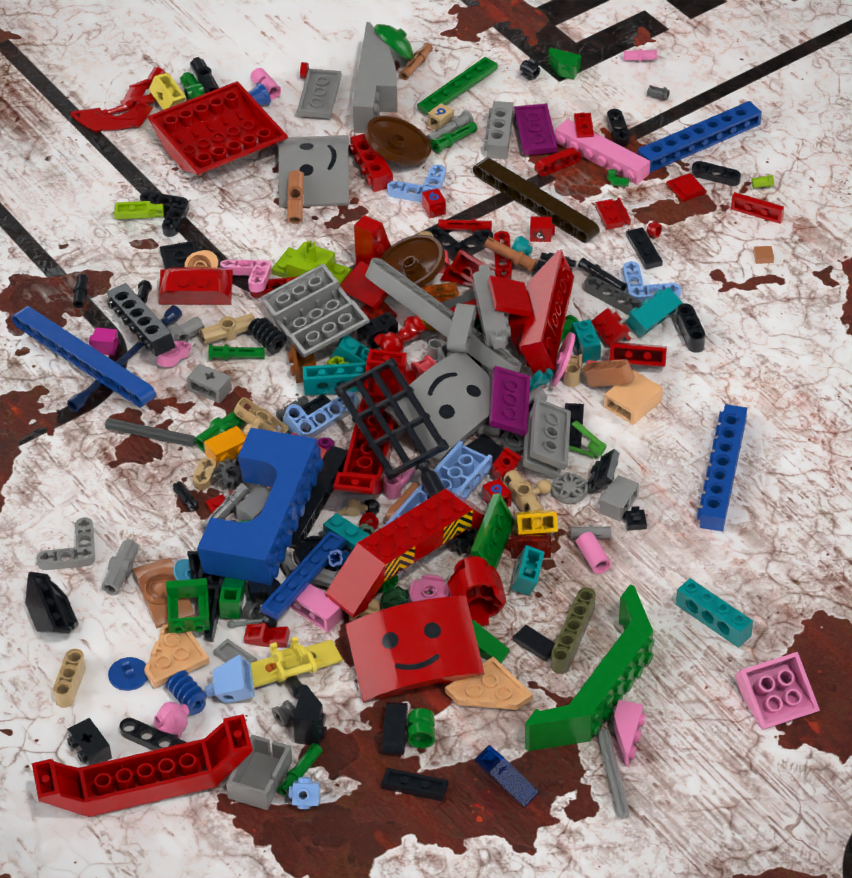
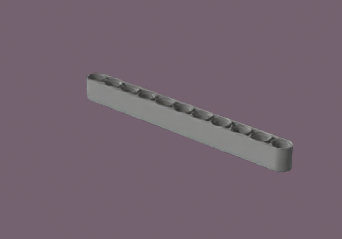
[365,258,522,373]

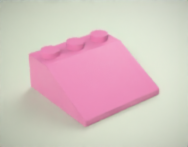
[734,652,820,730]

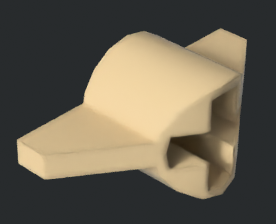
[338,497,368,517]

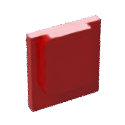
[666,173,707,202]

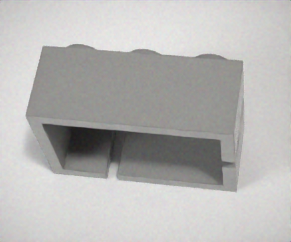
[226,734,292,810]

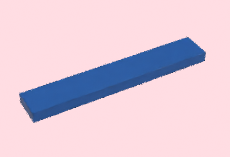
[260,531,346,620]

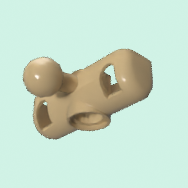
[234,397,289,437]
[503,470,552,512]

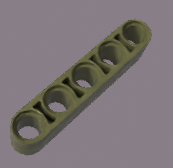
[551,587,596,674]

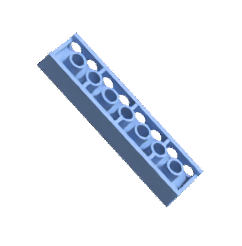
[383,441,492,527]

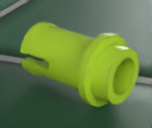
[751,174,774,189]

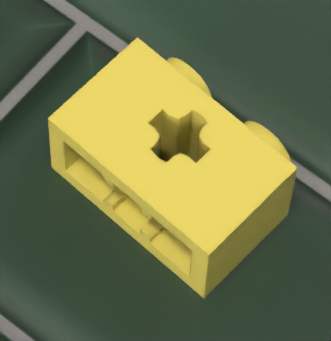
[149,73,186,110]

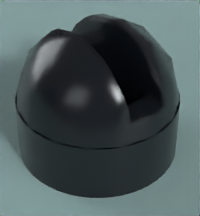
[364,499,380,514]

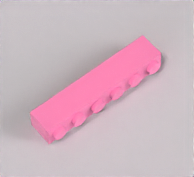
[555,119,650,185]

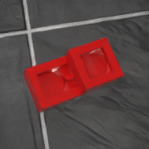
[243,623,290,648]

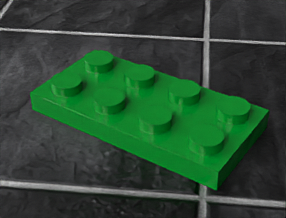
[471,493,515,569]

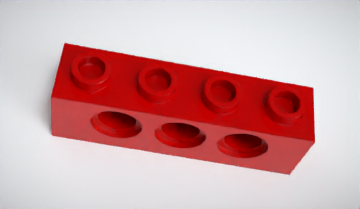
[348,133,393,192]

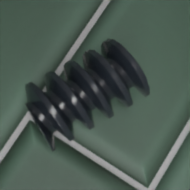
[248,318,287,354]

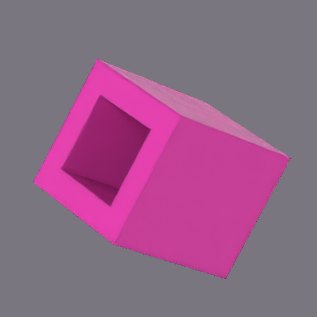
[89,327,119,356]

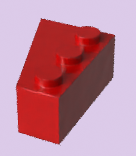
[354,215,391,265]

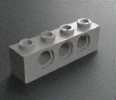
[484,101,514,159]

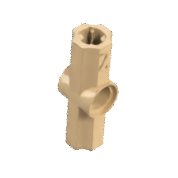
[199,313,255,344]

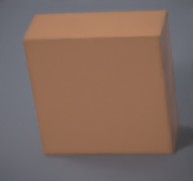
[753,246,774,264]

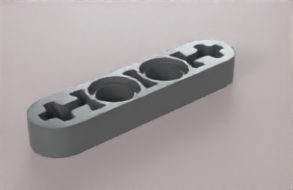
[584,276,642,315]

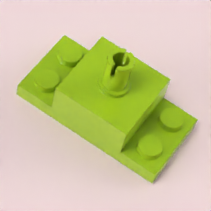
[271,241,352,284]

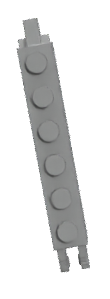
[473,264,511,349]

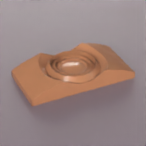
[132,558,195,629]

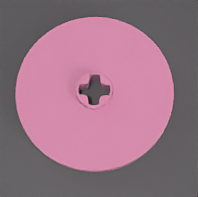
[550,332,575,386]

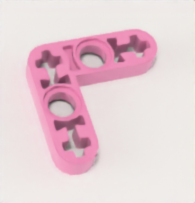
[220,260,272,292]

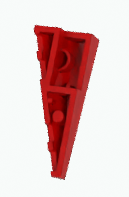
[441,249,511,287]

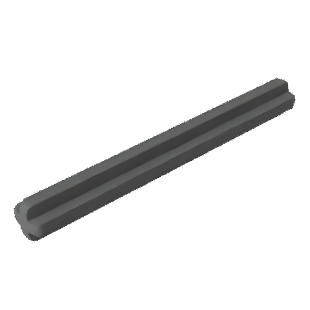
[105,418,195,447]

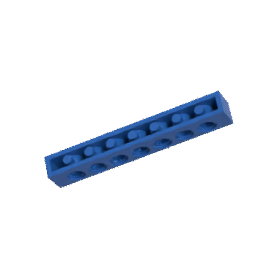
[637,101,762,173]
[697,404,748,532]

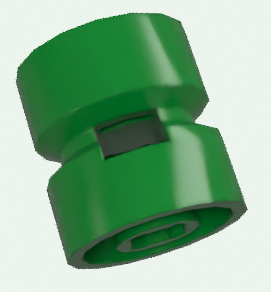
[407,708,435,749]

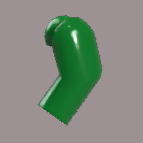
[606,169,629,186]

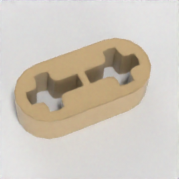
[193,457,216,490]

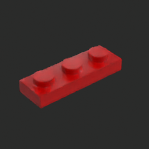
[731,192,784,224]

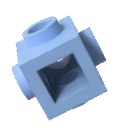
[289,777,321,809]

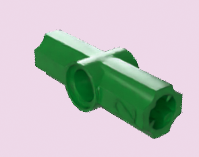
[180,72,205,101]
[195,411,246,451]

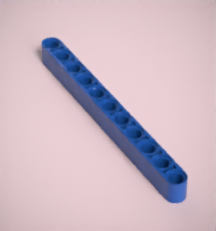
[12,306,156,408]

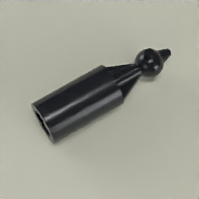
[415,460,445,497]

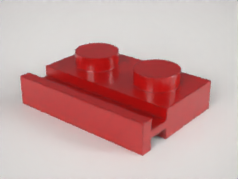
[595,197,631,230]

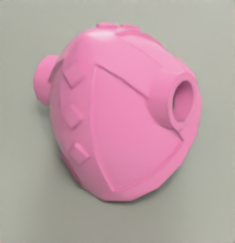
[154,701,189,739]

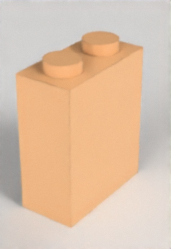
[604,370,663,425]

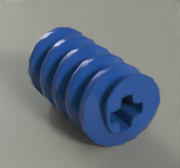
[165,670,207,715]

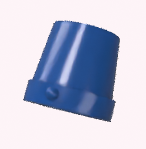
[248,83,271,106]

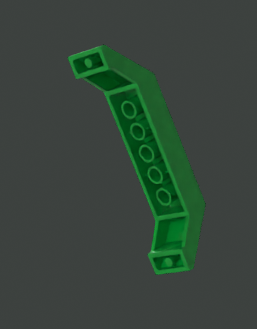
[525,584,655,751]

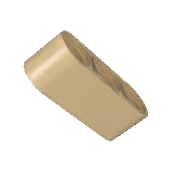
[53,648,86,708]

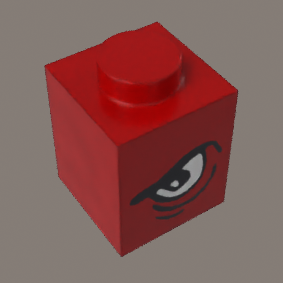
[530,216,555,242]

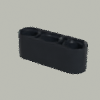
[676,303,705,353]
[382,702,408,755]

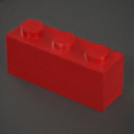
[609,342,667,366]

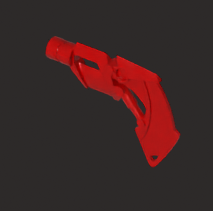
[70,67,166,132]

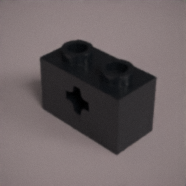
[67,717,112,766]

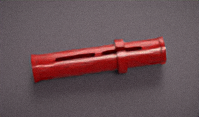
[438,218,492,233]

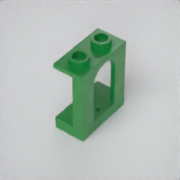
[166,578,210,633]

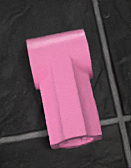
[384,464,415,499]

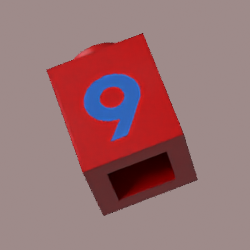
[422,188,446,218]
[482,478,511,507]

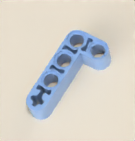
[283,391,359,438]

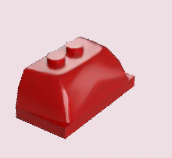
[158,267,233,305]

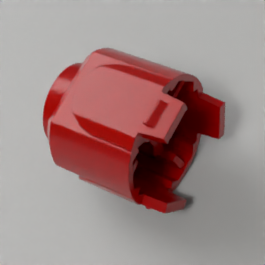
[447,556,506,626]

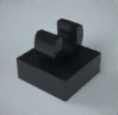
[624,506,647,531]

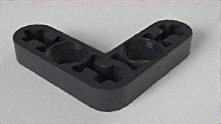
[140,192,189,237]
[427,226,493,261]

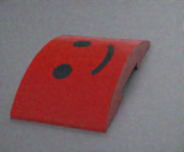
[345,596,485,703]

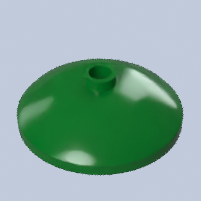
[374,24,413,61]

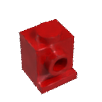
[490,447,522,480]

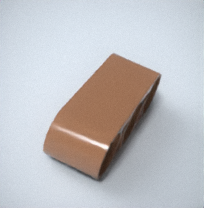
[582,359,635,387]

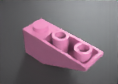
[613,700,646,767]

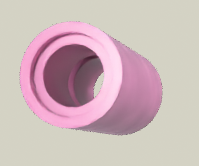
[250,68,281,100]
[576,532,611,574]

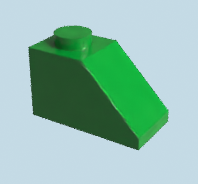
[548,48,581,80]

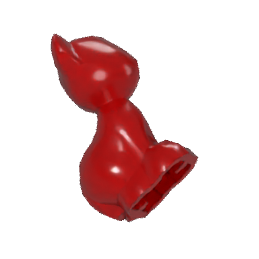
[374,315,427,352]

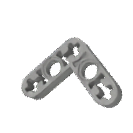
[36,517,95,570]

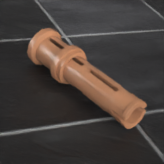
[484,237,538,274]

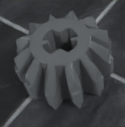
[213,458,244,491]

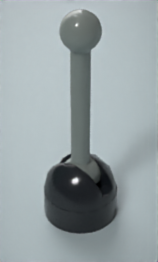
[227,614,277,628]

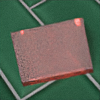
[510,533,551,559]

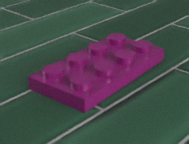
[514,103,557,155]
[489,365,530,436]

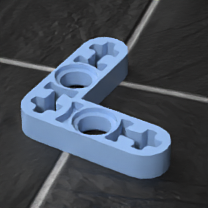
[387,164,446,203]
[623,261,681,302]

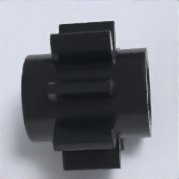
[520,58,541,80]
[451,530,475,554]

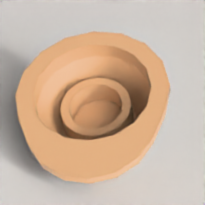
[185,250,218,268]

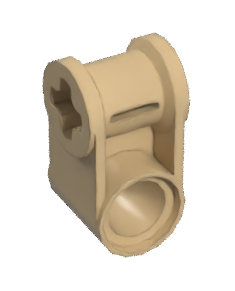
[563,354,582,387]

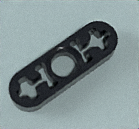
[607,109,630,147]
[692,161,741,186]

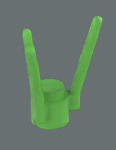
[569,420,607,459]

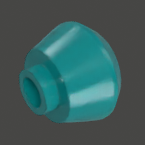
[512,236,533,257]

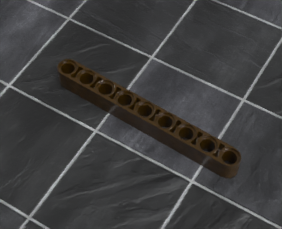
[472,157,600,243]

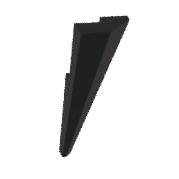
[187,551,225,642]

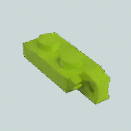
[114,201,164,219]

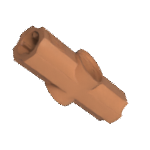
[287,170,304,224]

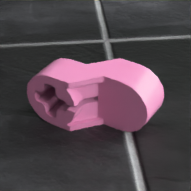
[157,341,191,367]

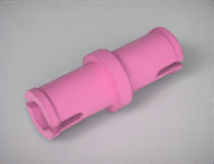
[624,49,657,62]

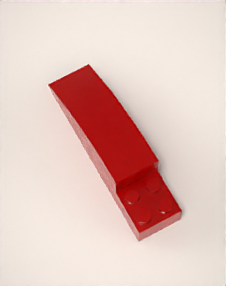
[508,249,574,374]

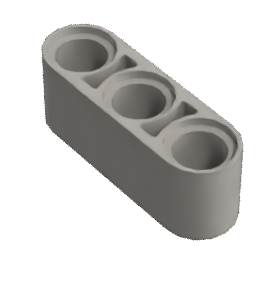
[447,303,477,353]

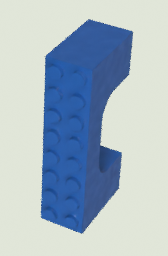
[197,428,324,585]

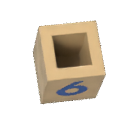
[428,103,454,130]

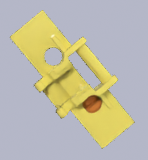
[251,636,343,688]

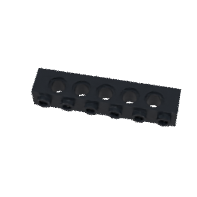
[106,283,175,357]

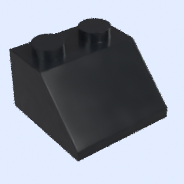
[293,684,327,746]

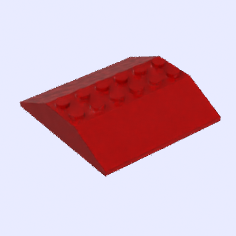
[148,81,288,175]

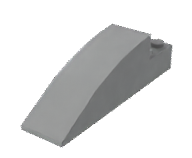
[353,22,398,133]

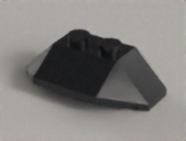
[25,572,79,634]

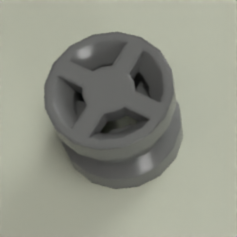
[272,700,295,726]

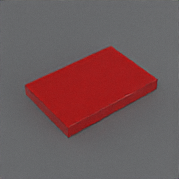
[340,261,389,310]
[488,275,532,317]

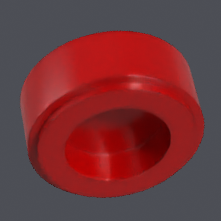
[300,62,309,79]

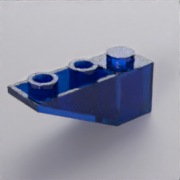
[475,745,540,808]

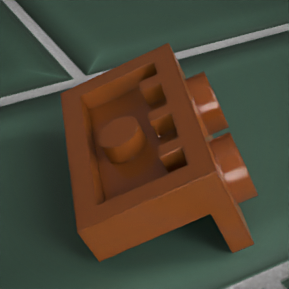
[288,345,316,383]

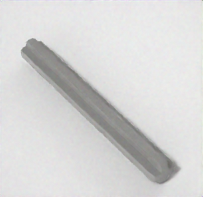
[598,729,630,819]

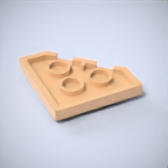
[144,617,210,688]
[445,657,533,710]

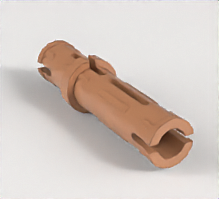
[399,43,433,80]

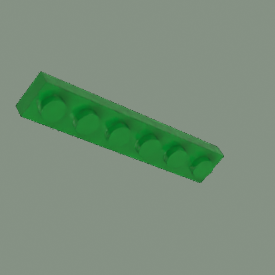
[417,57,498,115]

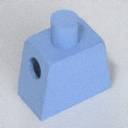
[205,655,255,703]

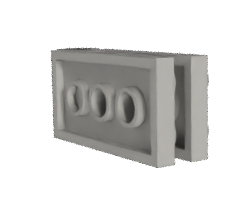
[523,397,571,479]

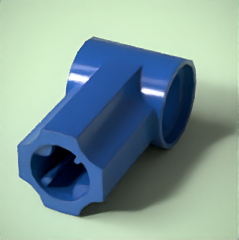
[328,549,351,569]

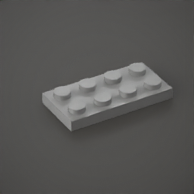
[297,68,342,119]

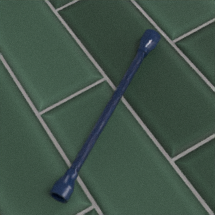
[67,305,182,412]

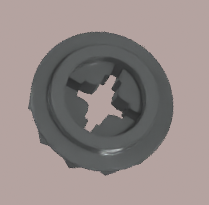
[501,431,525,453]

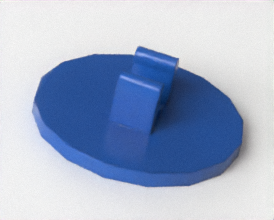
[108,657,148,691]

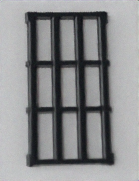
[334,358,449,480]

